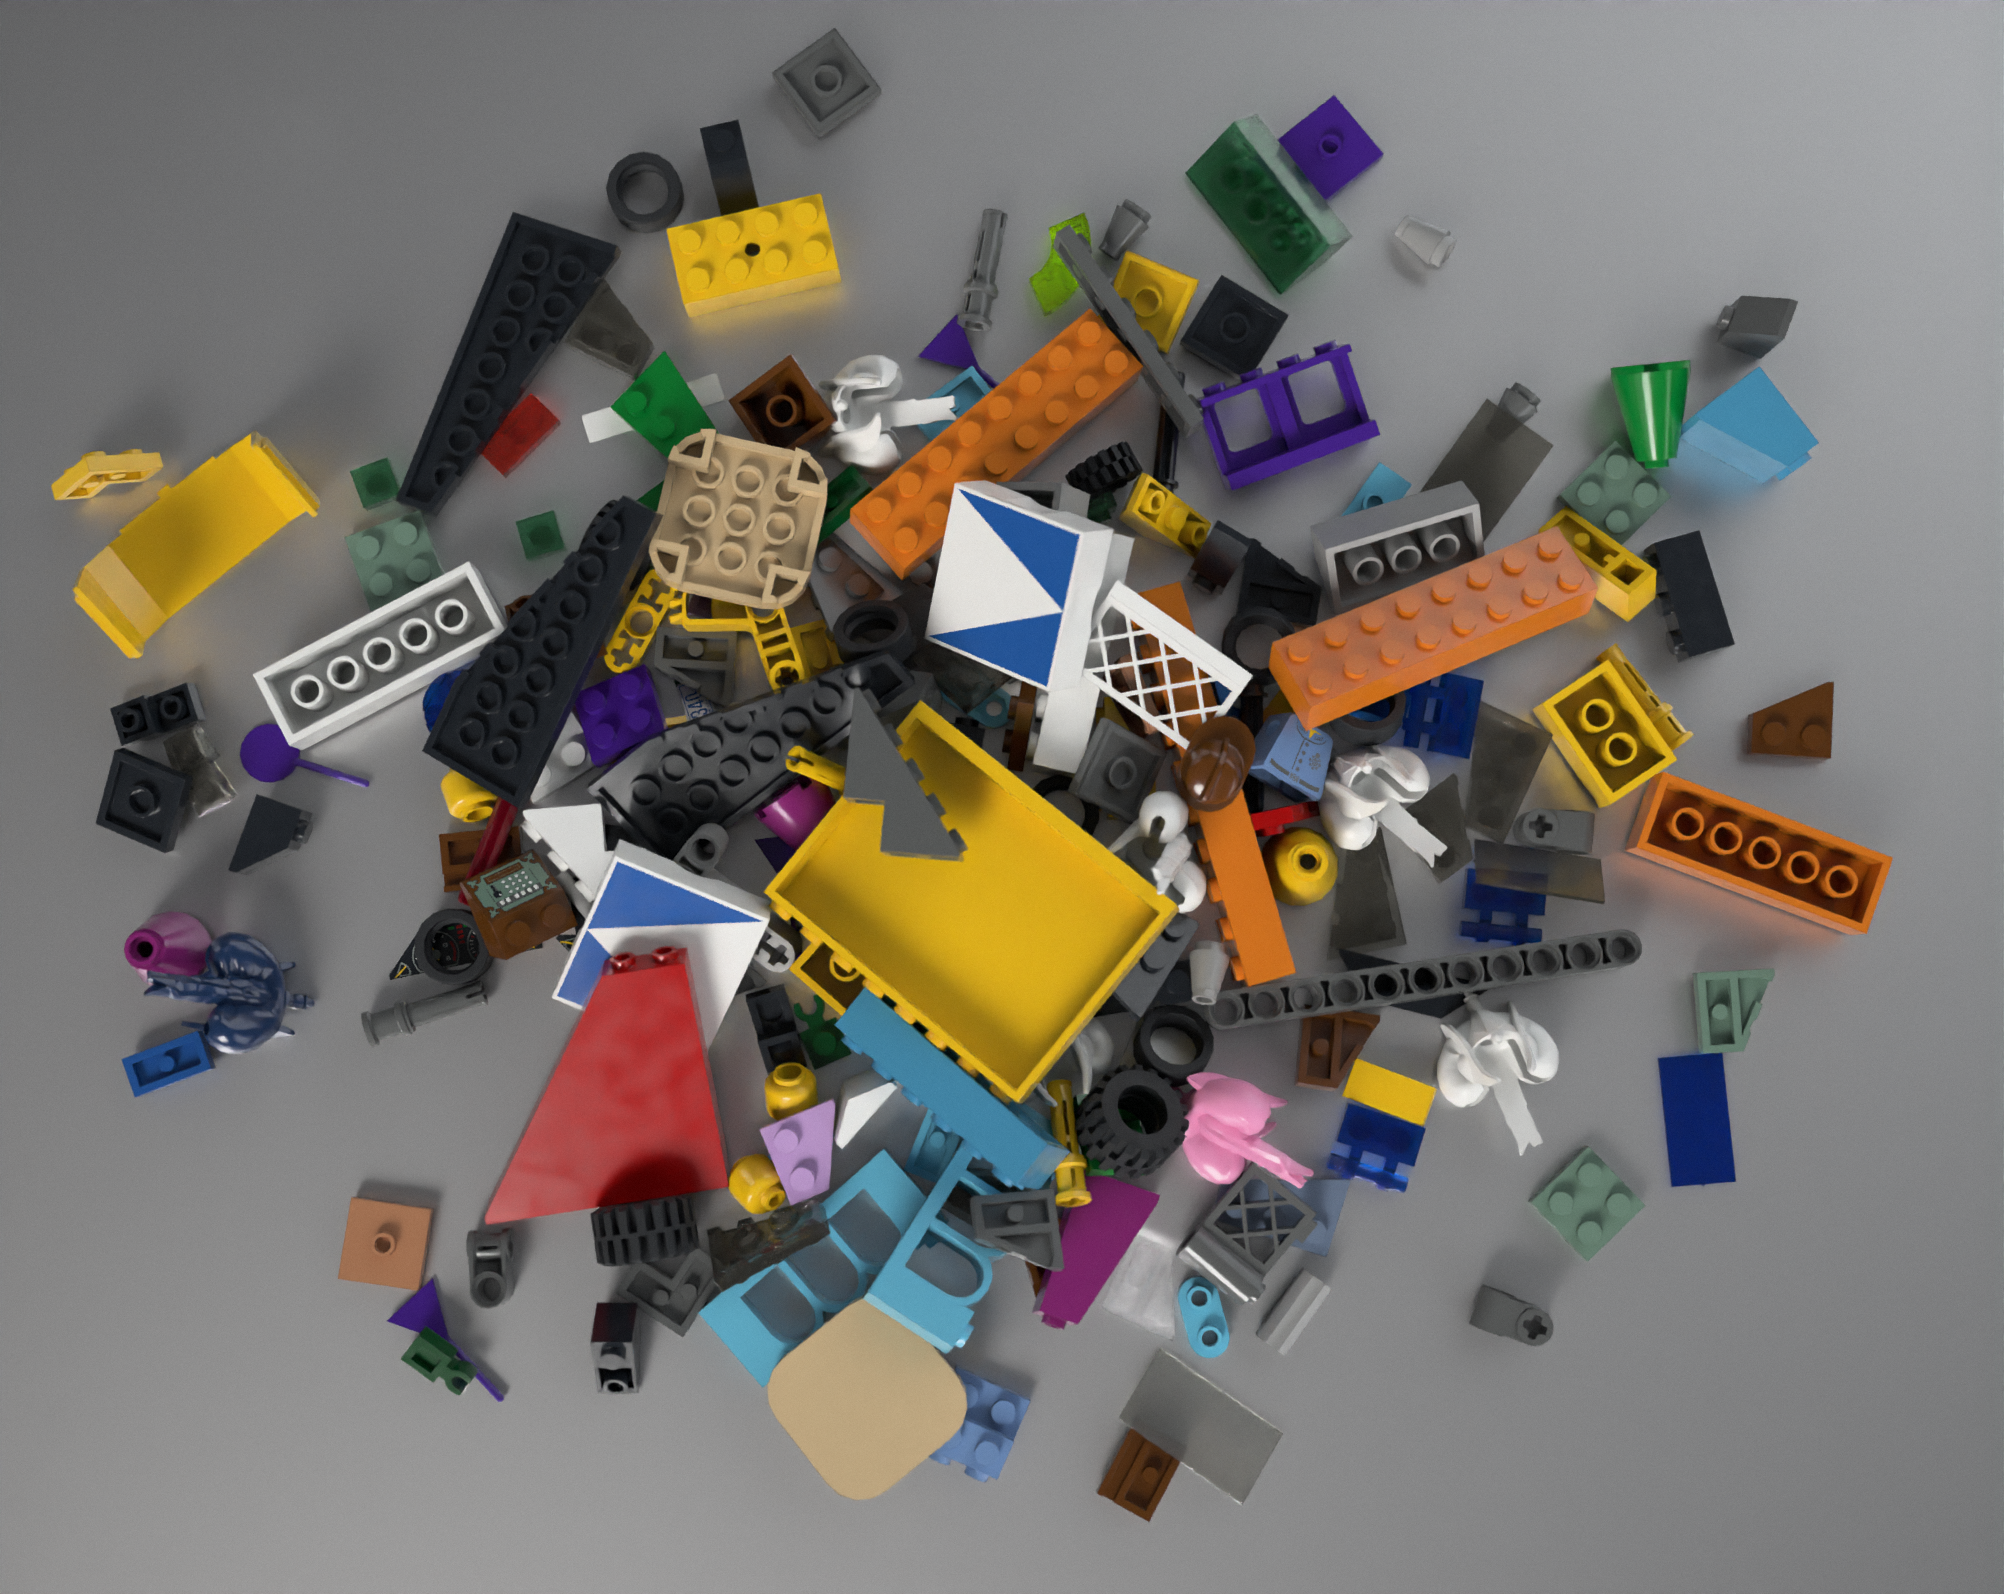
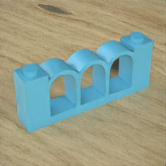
[863,1099,1079,1354]
[699,1147,949,1388]

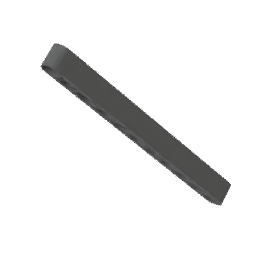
[1204,930,1642,1030]

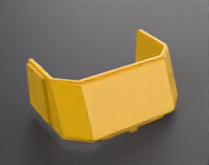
[72,430,320,659]

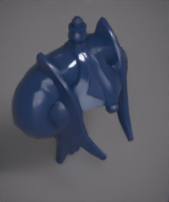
[143,932,315,1054]

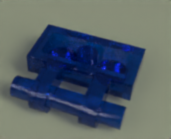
[1402,673,1484,759]
[1459,868,1548,946]
[1326,1102,1426,1193]

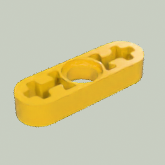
[604,569,679,675]

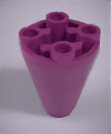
[124,911,212,986]

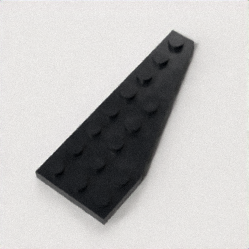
[422,496,663,808]
[587,648,915,861]

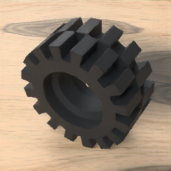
[1065,441,1143,504]

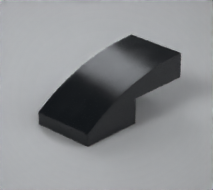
[746,983,808,1075]

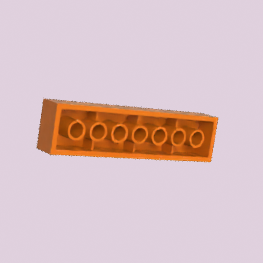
[850,308,1143,581]
[1268,526,1598,731]

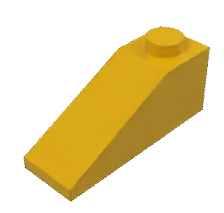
[1538,506,1656,622]

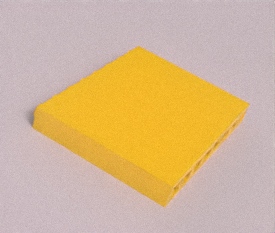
[764,700,1180,1105]

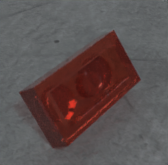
[481,393,562,478]

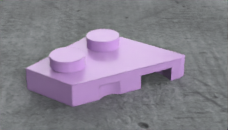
[760,1098,835,1206]

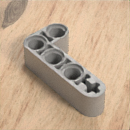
[672,823,803,972]

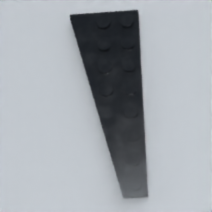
[395,212,622,517]

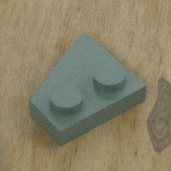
[1693,968,1775,1054]

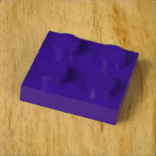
[575,664,668,768]

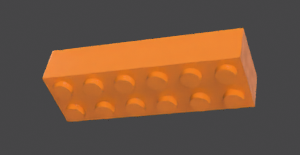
[1625,772,1893,935]

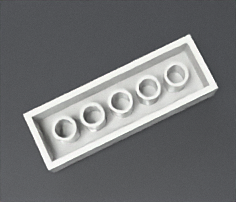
[1026,533,1134,778]
[253,561,508,750]

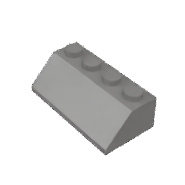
[1310,480,1485,616]

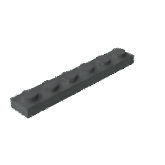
[1053,224,1204,439]

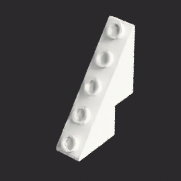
[520,803,646,903]

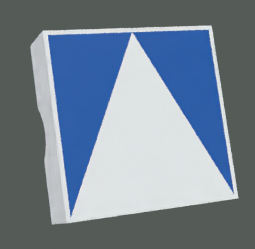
[924,480,1114,692]
[552,839,771,1052]

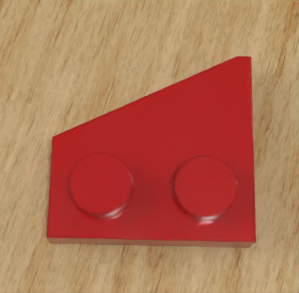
[1249,801,1320,837]

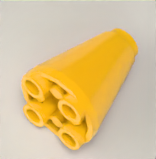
[1261,827,1338,906]

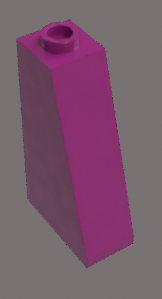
[1032,1169,1160,1330]

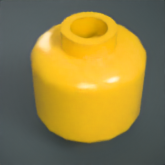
[440,768,498,822]
[764,1062,819,1121]
[728,1154,786,1214]

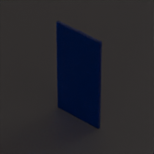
[1658,1053,1736,1187]

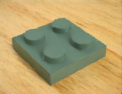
[1557,441,1671,545]
[344,511,444,612]
[1528,1146,1646,1262]

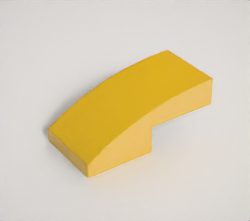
[1342,1058,1437,1127]

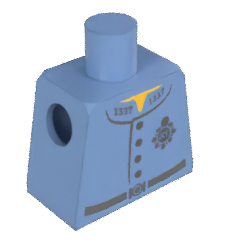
[1248,712,1333,803]

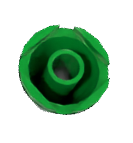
[1610,360,1692,469]

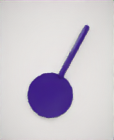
[240,724,369,787]

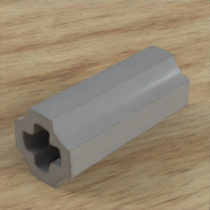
[1255,1267,1332,1356]

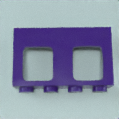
[1197,339,1380,491]

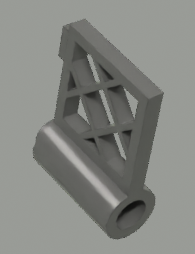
[1176,1161,1318,1306]

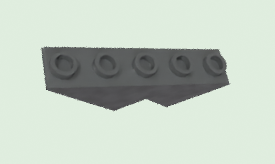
[843,687,968,862]

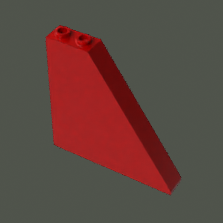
[484,946,730,1225]

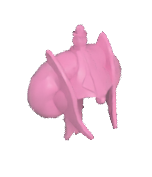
[1170,1072,1314,1189]

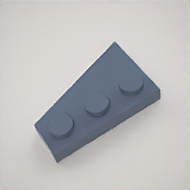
[1212,1179,1351,1257]

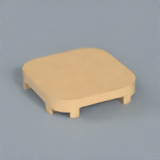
[649,429,827,609]
[767,1295,967,1500]

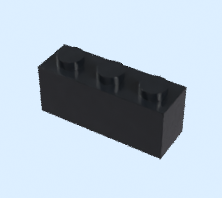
[1642,530,1735,663]

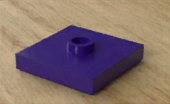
[1273,95,1384,206]

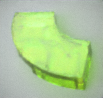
[1029,213,1091,317]

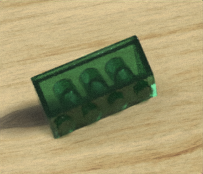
[1185,114,1353,295]

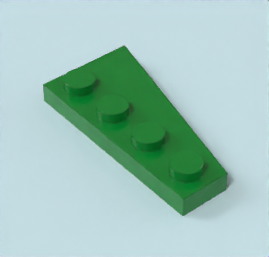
[611,350,719,459]

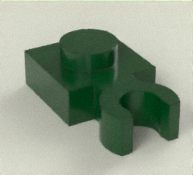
[794,994,852,1070]
[401,1326,478,1396]

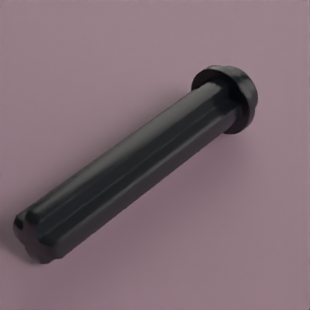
[1153,371,1185,494]
[1237,684,1268,813]

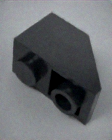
[590,1302,641,1395]

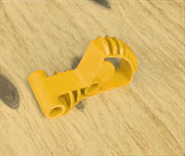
[668,587,805,691]

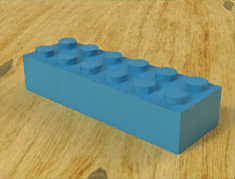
[835,987,1070,1190]

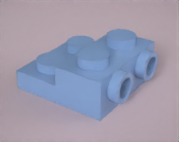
[929,1365,1031,1482]

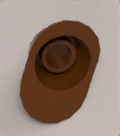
[1176,716,1256,812]

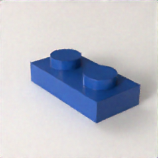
[121,1030,216,1097]

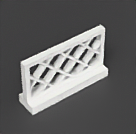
[1081,580,1253,750]

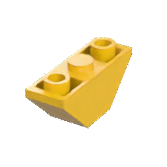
[1118,473,1212,559]

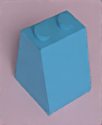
[1680,366,1819,483]

